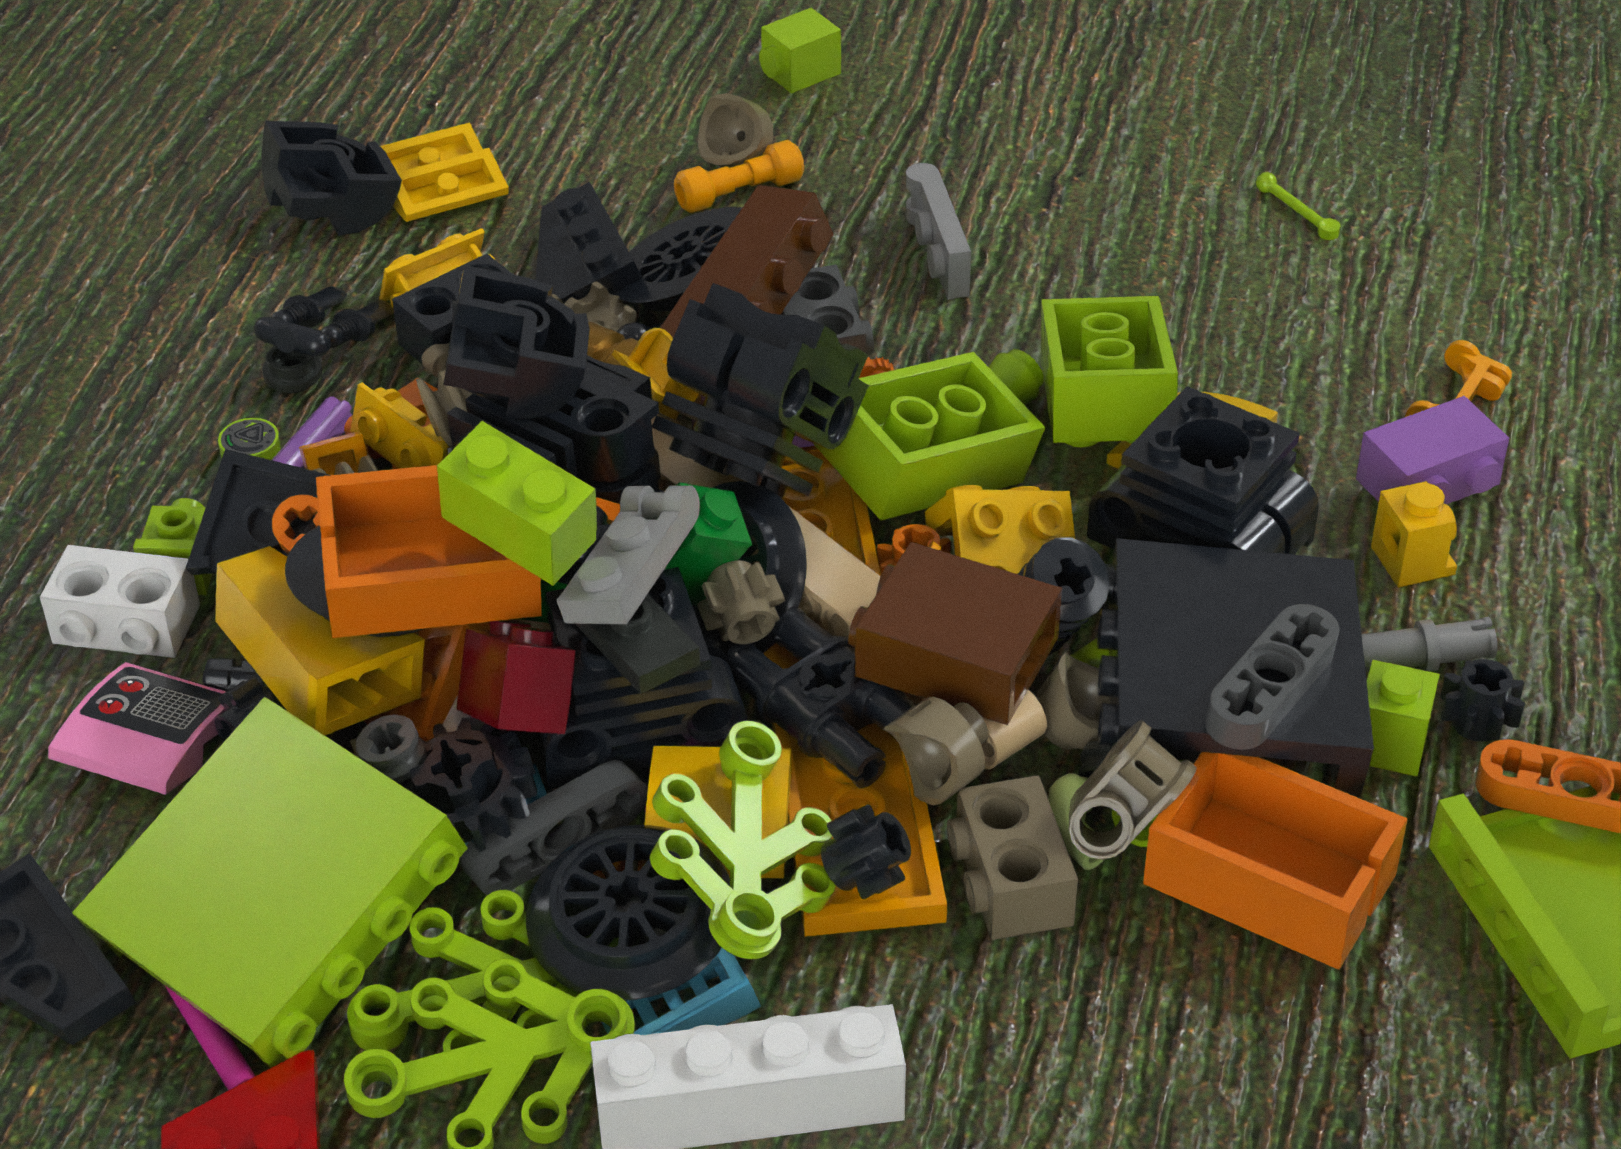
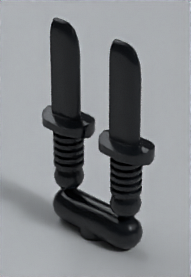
[254,286,394,356]

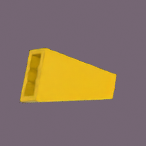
[215,546,425,735]

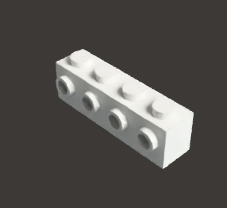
[591,1004,906,1149]

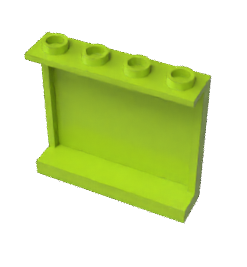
[72,697,468,1069]
[1429,786,1621,1059]

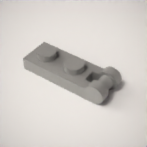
[905,163,971,299]
[557,485,700,624]

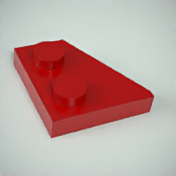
[161,1050,320,1149]

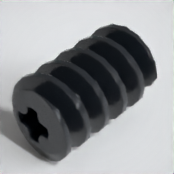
[1017,537,1110,657]

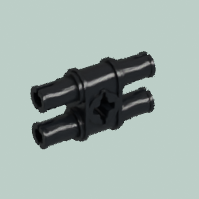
[725,608,916,788]

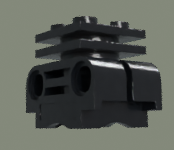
[652,283,869,499]
[447,355,664,504]
[1087,386,1319,562]
[535,567,747,789]

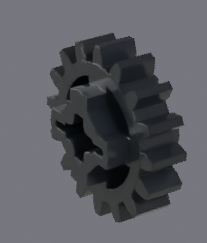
[399,718,538,852]

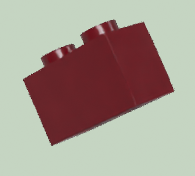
[456,620,576,734]

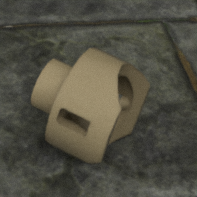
[698,93,773,168]
[1035,653,1109,750]
[884,697,988,805]

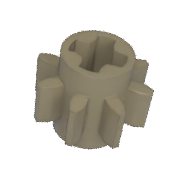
[697,560,785,644]

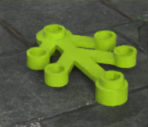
[650,721,836,959]
[347,890,619,1078]
[344,958,635,1149]

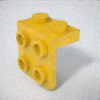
[925,485,1075,574]

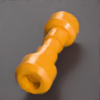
[674,139,804,213]

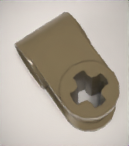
[1069,720,1197,860]

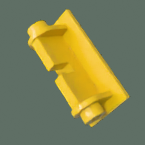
[379,228,495,307]
[612,328,699,419]
[350,382,450,469]

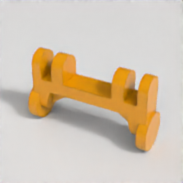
[1405,340,1512,417]

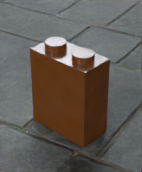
[848,542,1062,725]

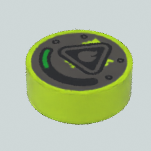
[218,418,281,460]

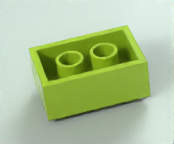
[1041,296,1178,447]
[813,352,1045,521]

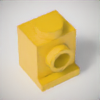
[1371,481,1457,588]

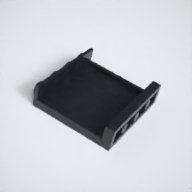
[1097,538,1374,797]

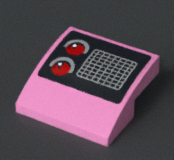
[48,662,226,795]

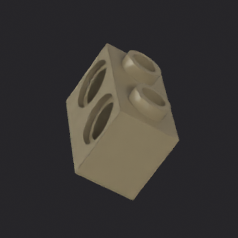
[947,775,1078,940]

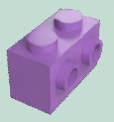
[1356,396,1509,504]

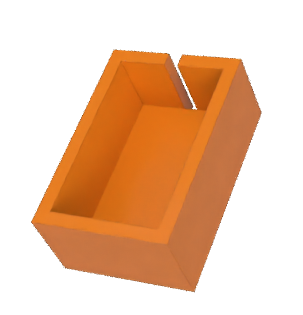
[316,465,542,638]
[1143,752,1408,970]

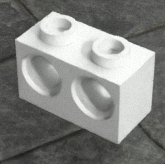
[40,545,200,658]

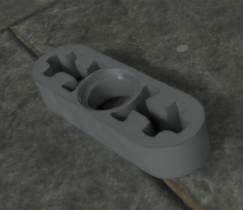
[1205,604,1340,750]
[461,760,648,895]

